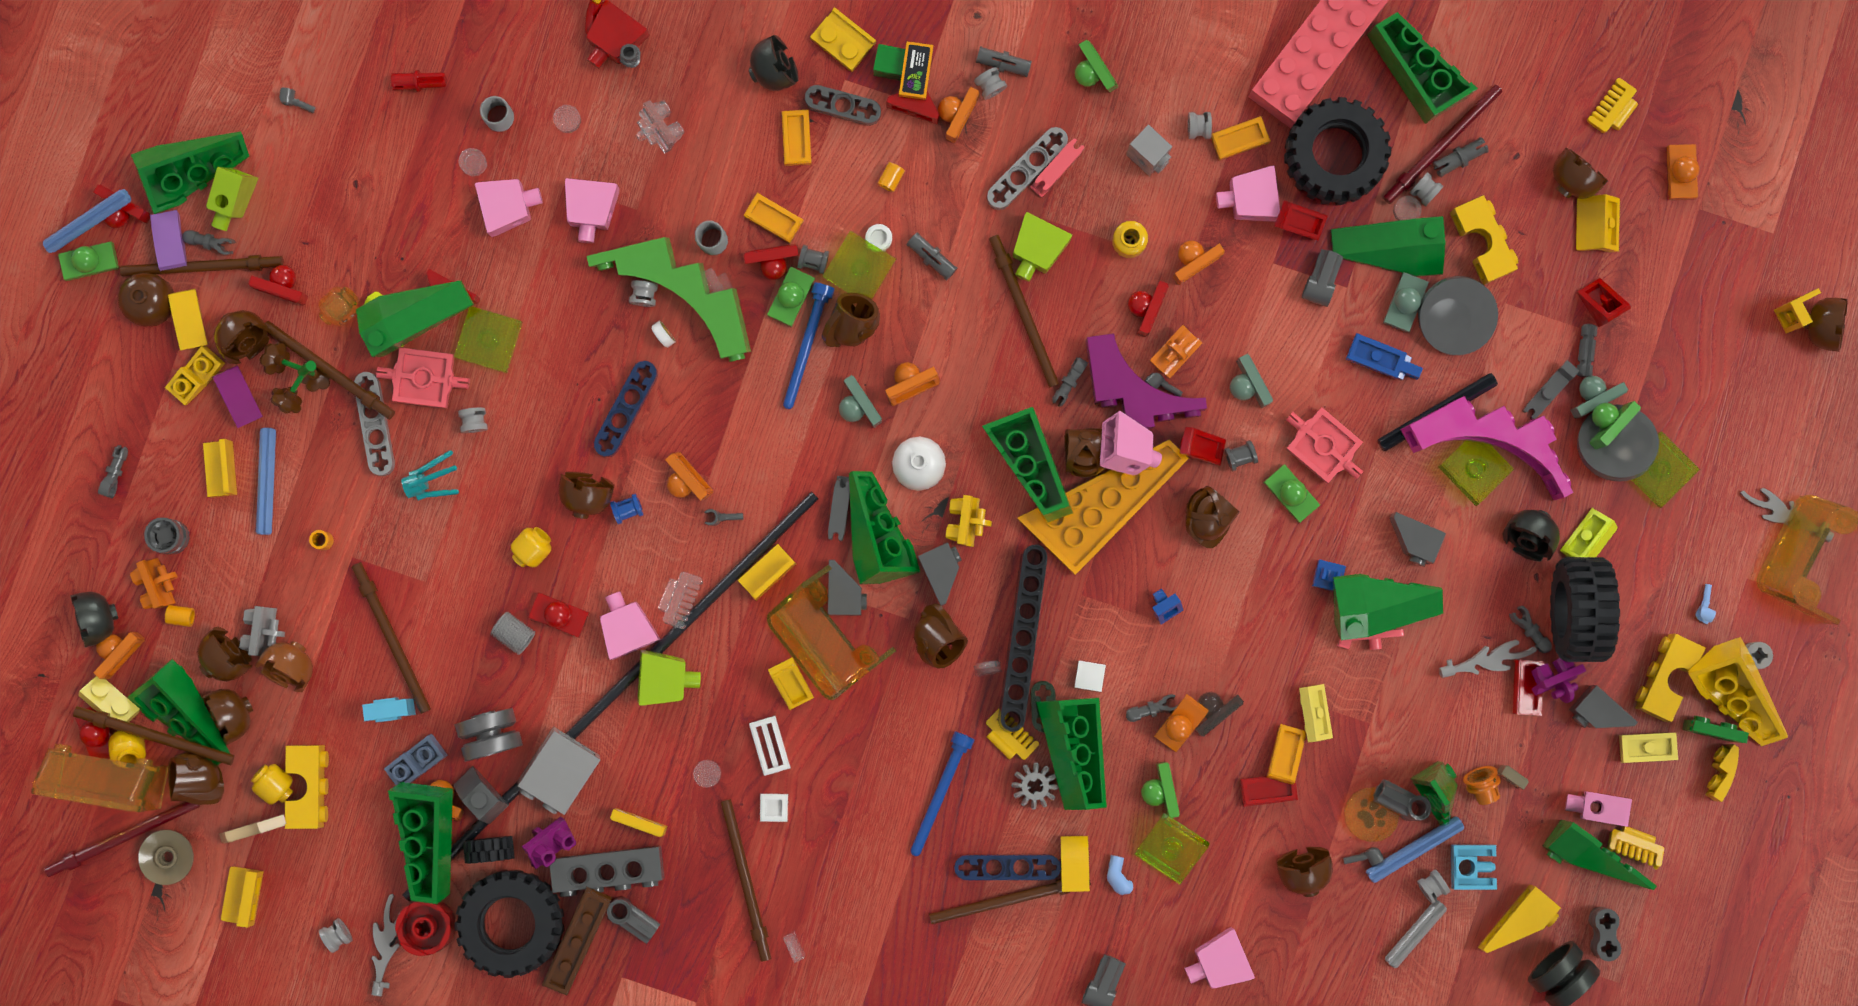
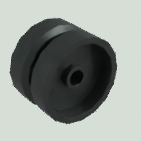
[1528,941,1600,1006]

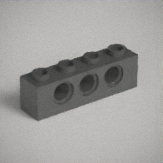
[550,846,665,897]

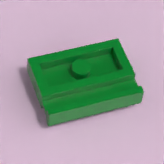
[1682,716,1749,743]

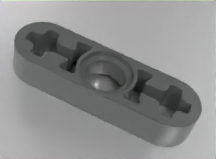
[805,85,881,126]

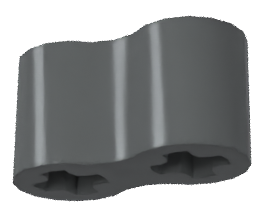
[1589,907,1622,961]

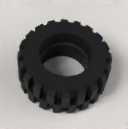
[1284,97,1392,205]
[1550,557,1620,662]
[455,870,564,978]

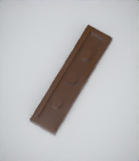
[542,886,612,996]

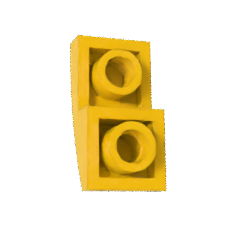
[168,289,208,350]
[165,346,225,405]
[1705,744,1739,802]
[1061,836,1090,892]

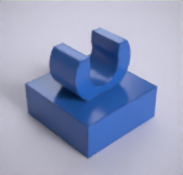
[1312,559,1346,591]
[1152,588,1184,624]

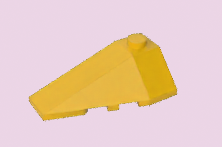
[1689,637,1788,746]

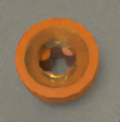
[1463,766,1501,805]

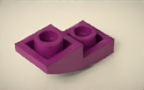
[212,365,263,428]

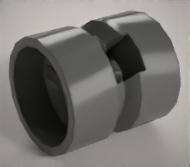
[144,517,190,555]

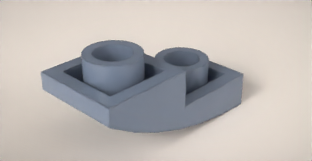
[384,734,448,785]

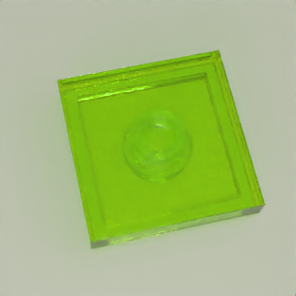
[822,231,896,299]
[454,306,523,373]
[1632,431,1700,508]
[1438,440,1514,506]
[1134,813,1210,884]

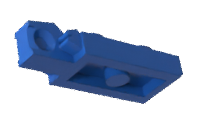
[1346,333,1423,380]

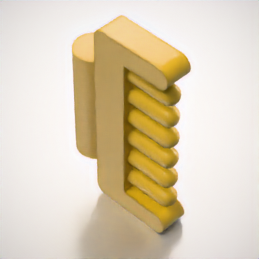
[1587,78,1638,133]
[986,708,1039,760]
[1607,826,1664,870]

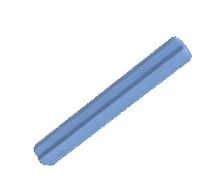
[43,189,131,253]
[256,428,276,535]
[1366,817,1464,883]

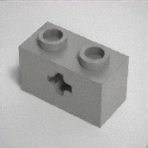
[1126,124,1172,176]

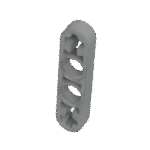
[987,127,1068,210]
[354,372,395,476]

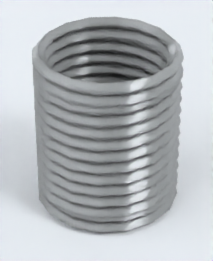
[480,96,514,132]
[695,221,728,255]
[490,612,535,655]

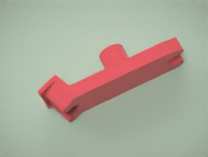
[1030,138,1084,198]
[1336,629,1404,650]

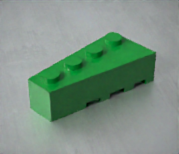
[1367,12,1478,124]
[982,407,1073,522]
[1037,698,1107,810]
[388,782,453,904]

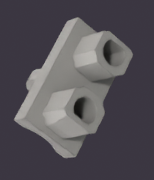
[239,606,285,656]

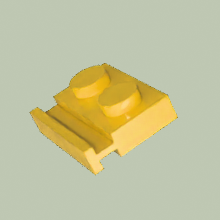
[810,7,876,72]

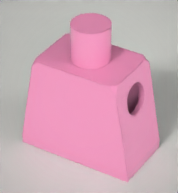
[1216,166,1280,221]
[565,178,620,243]
[475,179,543,237]
[1100,411,1162,475]
[600,592,661,660]
[1565,791,1632,827]
[1184,927,1255,989]

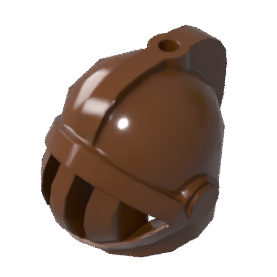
[822,293,880,347]
[1064,428,1105,478]
[1186,486,1240,548]
[913,603,968,669]
[168,752,224,805]

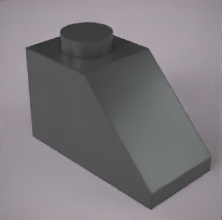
[1389,512,1446,567]
[918,543,962,606]
[828,560,867,616]
[1569,685,1638,728]
[453,766,509,824]

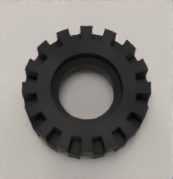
[463,836,515,864]

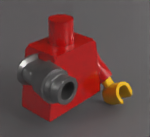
[585,0,650,69]

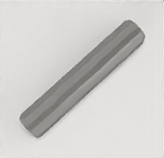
[1385,900,1447,968]

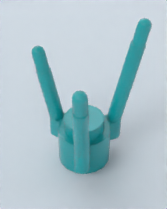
[401,450,459,501]

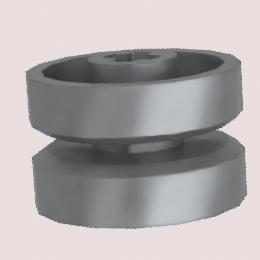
[454,708,523,762]

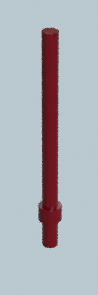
[1383,85,1503,204]
[44,802,200,877]

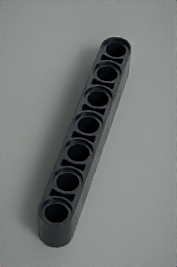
[998,545,1047,732]

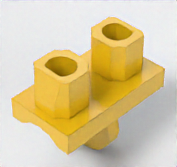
[946,495,992,547]

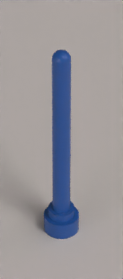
[783,282,835,409]
[910,731,975,856]

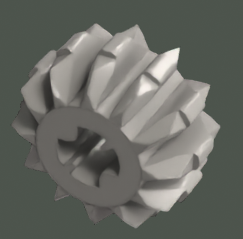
[1011,763,1058,809]

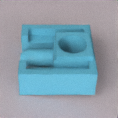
[362,697,416,722]
[1451,844,1497,890]

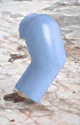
[1107,855,1133,895]

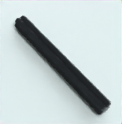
[1377,373,1498,451]

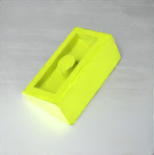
[1560,508,1618,557]

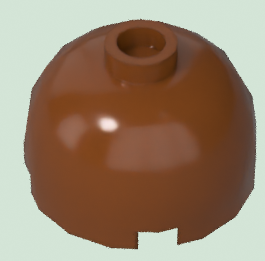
[255,641,313,692]

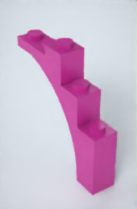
[1401,396,1573,500]

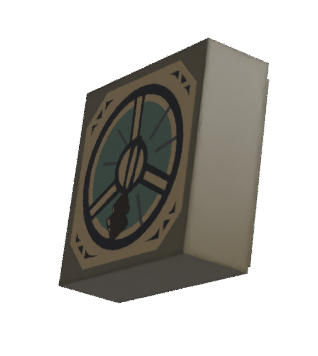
[1497,765,1529,790]

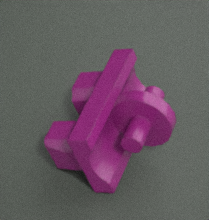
[1532,658,1586,703]
[522,817,576,869]

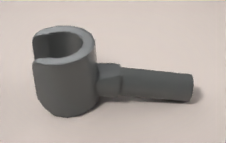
[279,87,316,113]
[1145,373,1183,397]
[704,509,743,526]
[1343,847,1384,866]

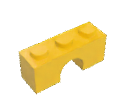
[1450,195,1518,285]
[1635,634,1706,722]
[285,745,329,829]

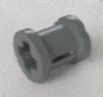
[797,245,830,275]
[1224,440,1258,472]

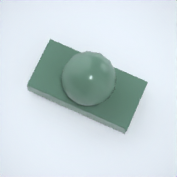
[1383,272,1429,333]
[1230,354,1273,409]
[839,375,882,428]
[1570,375,1628,418]

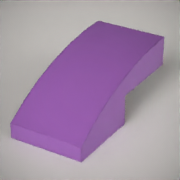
[150,210,187,271]

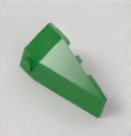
[130,131,250,214]
[1330,216,1446,277]
[356,281,474,357]
[849,471,920,584]
[1333,574,1443,640]
[128,659,230,766]
[1410,761,1458,826]
[1542,820,1657,890]

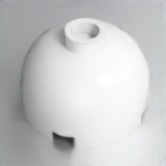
[892,436,946,491]

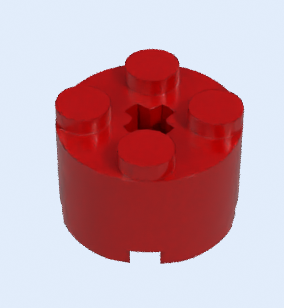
[395,901,456,956]

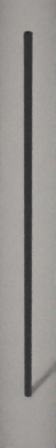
[402,491,819,902]

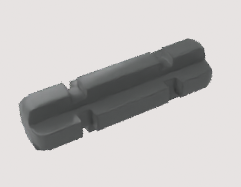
[1577,324,1598,377]

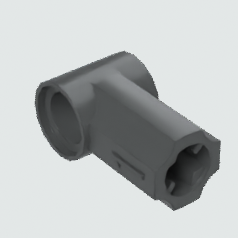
[1301,249,1343,307]
[1373,779,1432,821]
[607,897,660,944]
[1081,954,1126,1006]

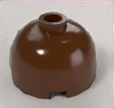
[1553,147,1608,199]
[117,272,174,327]
[1803,298,1848,352]
[214,310,271,364]
[558,472,615,519]
[197,627,252,682]
[202,689,253,745]
[1277,847,1333,897]

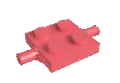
[376,348,470,409]
[1286,407,1363,484]

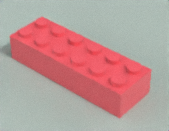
[1248,0,1389,129]

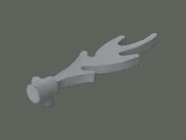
[1740,488,1834,542]
[1439,640,1537,678]
[371,894,400,996]

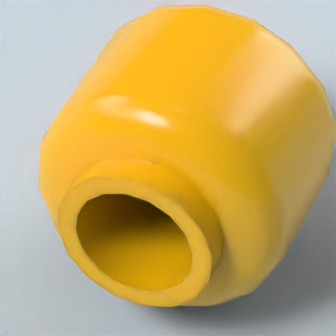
[1112,221,1148,258]
[511,527,551,567]
[108,731,146,769]
[251,764,293,805]

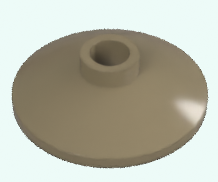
[138,830,194,885]

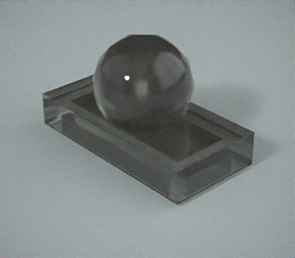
[1195,692,1244,737]

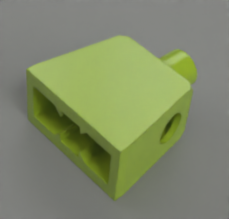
[206,167,258,231]
[1012,212,1072,282]
[637,650,701,705]

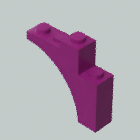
[1086,334,1207,429]

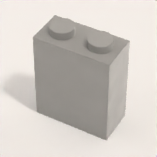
[517,726,601,815]

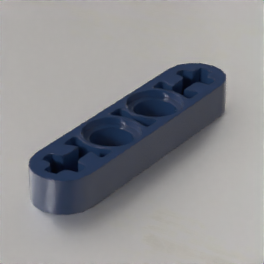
[594,361,658,457]
[954,854,1061,880]

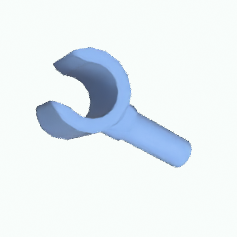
[1695,584,1716,624]

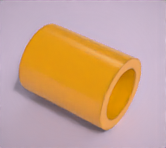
[877,162,905,192]
[309,530,334,550]
[165,605,195,627]

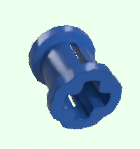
[610,493,644,525]

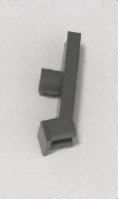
[1523,360,1579,419]
[828,476,850,541]

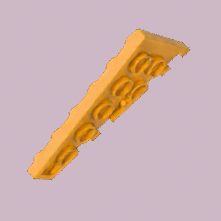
[1017,440,1189,575]

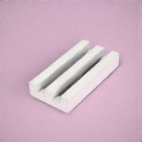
[749,716,791,776]

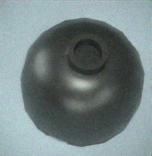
[749,35,799,91]
[1502,510,1560,562]
[70,591,118,648]

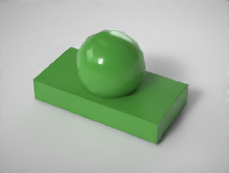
[1075,40,1118,93]
[58,242,119,281]
[767,267,815,327]
[1589,401,1641,449]
[1263,464,1320,523]
[1141,762,1180,818]

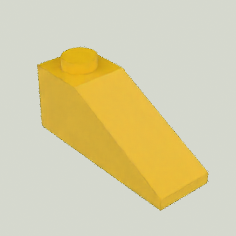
[1478,885,1561,953]

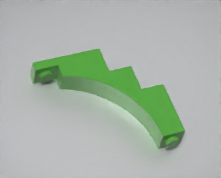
[587,237,751,362]

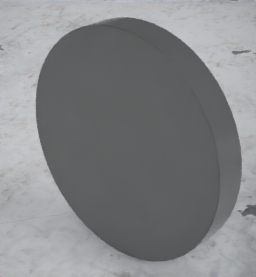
[1418,276,1498,355]
[1577,405,1659,482]

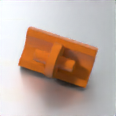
[1150,325,1202,379]
[130,558,178,609]

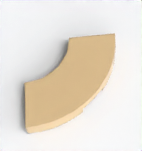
[219,815,286,844]

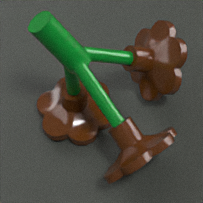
[260,342,330,413]

